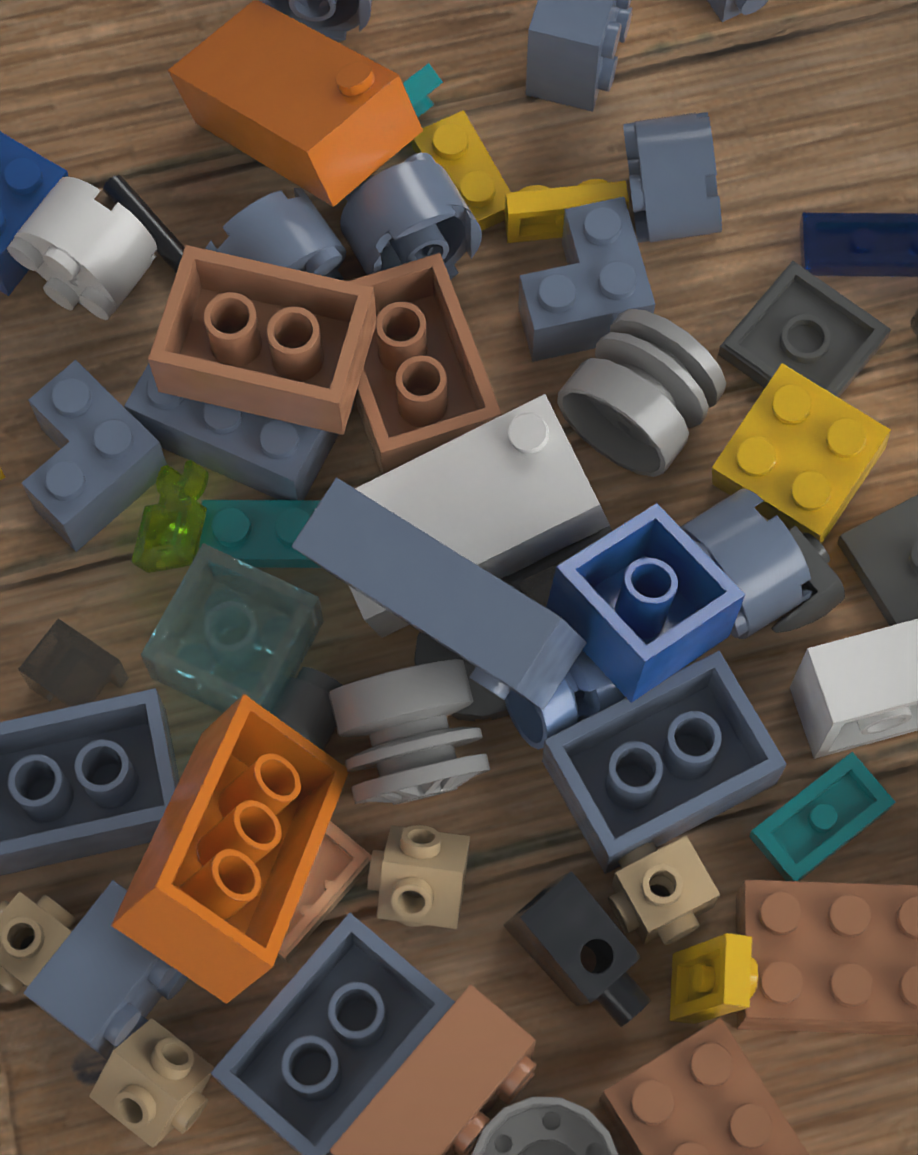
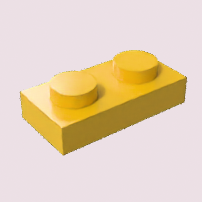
[411,110,511,231]
[505,179,629,243]
[670,933,758,1024]

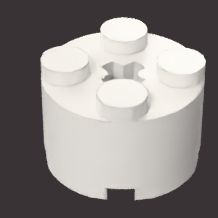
[7,177,157,320]

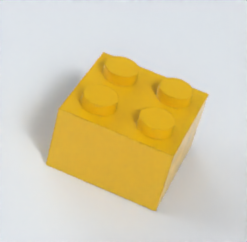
[712,363,891,544]

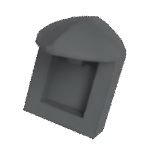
[771,526,845,633]

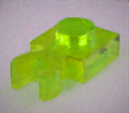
[131,460,209,573]

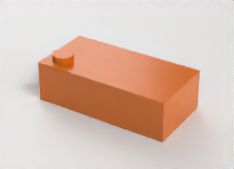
[168,0,423,207]
[111,694,349,1004]

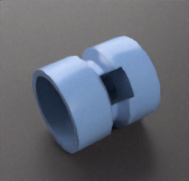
[505,650,625,750]

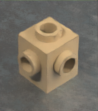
[367,825,470,929]
[608,835,720,945]
[0,891,76,996]
[89,1018,215,1148]

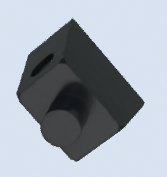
[503,871,651,1027]

